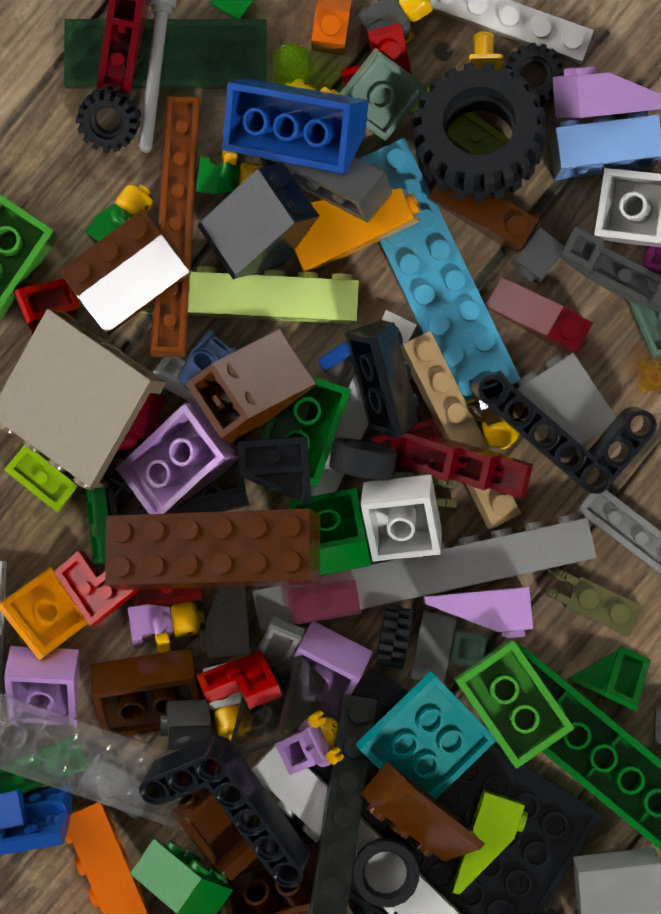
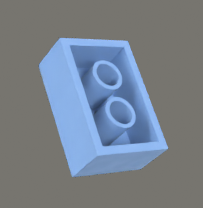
[549,111,661,181]

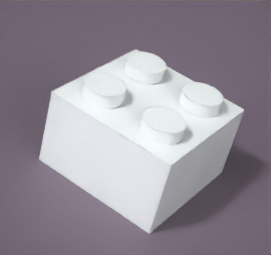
[594,168,661,248]
[361,474,442,562]

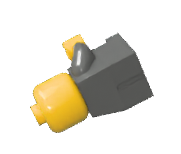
[358,0,433,44]

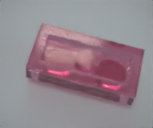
[287,579,361,625]

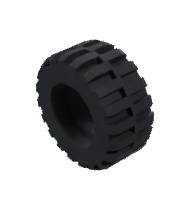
[413,63,545,202]

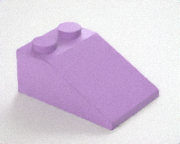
[552,66,661,118]
[116,402,239,514]
[422,587,533,638]

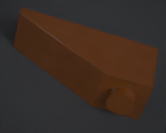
[426,181,538,251]

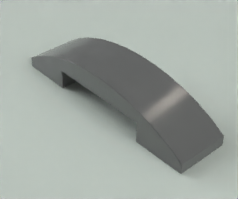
[560,226,661,313]

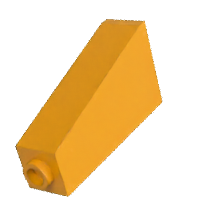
[295,188,421,272]

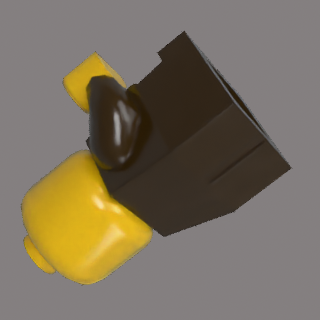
[466,370,518,450]

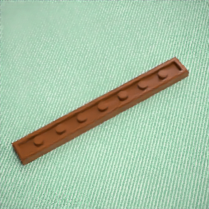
[150,95,201,358]

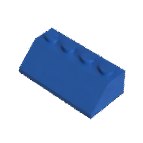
[222,78,369,174]

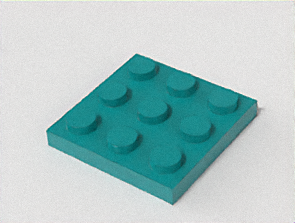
[355,671,496,799]

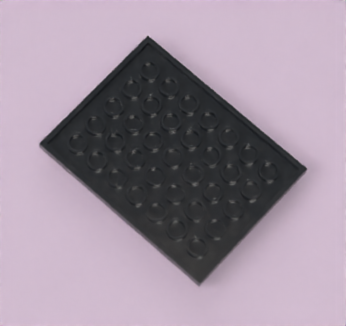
[280,667,602,914]

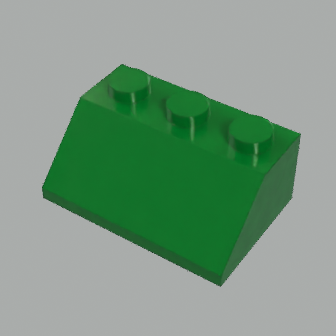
[261,376,351,487]

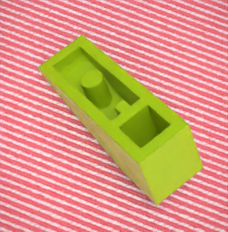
[451,789,528,895]

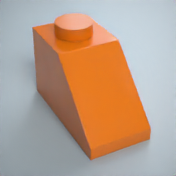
[311,0,353,55]

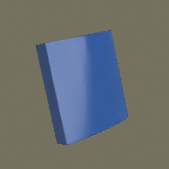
[0,782,72,855]

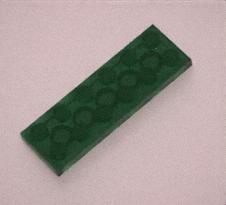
[64,19,267,89]

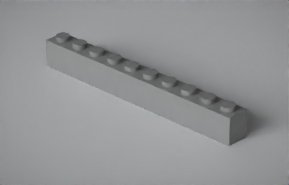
[252,513,597,631]

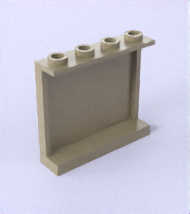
[0,308,167,490]

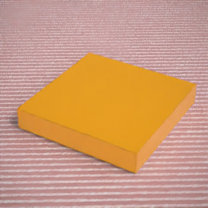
[0,566,88,660]

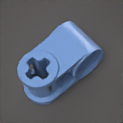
[178,329,238,391]

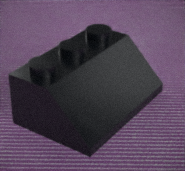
[345,320,419,438]

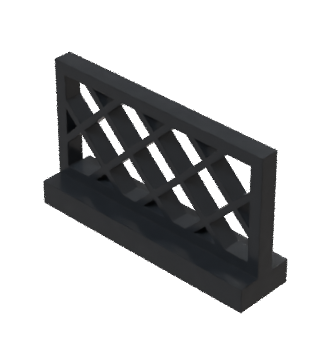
[104,447,250,516]

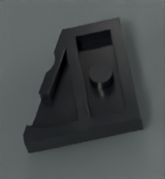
[238,437,312,504]

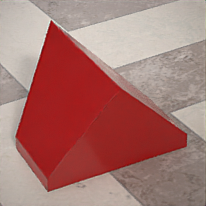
[14,278,81,334]

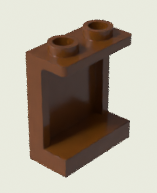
[171,787,257,881]

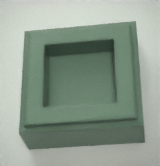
[448,629,489,667]

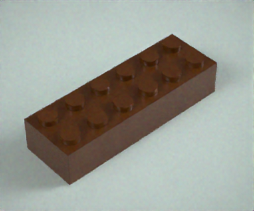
[105,509,320,590]

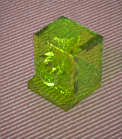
[273,43,309,85]

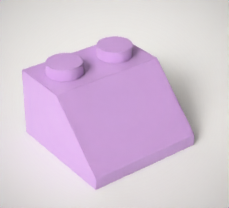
[279,621,373,719]
[4,646,80,726]

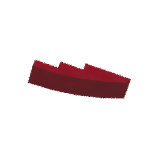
[390,430,533,499]

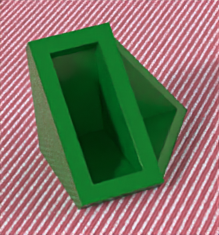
[567,646,651,711]

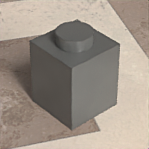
[512,227,565,284]
[160,700,211,750]

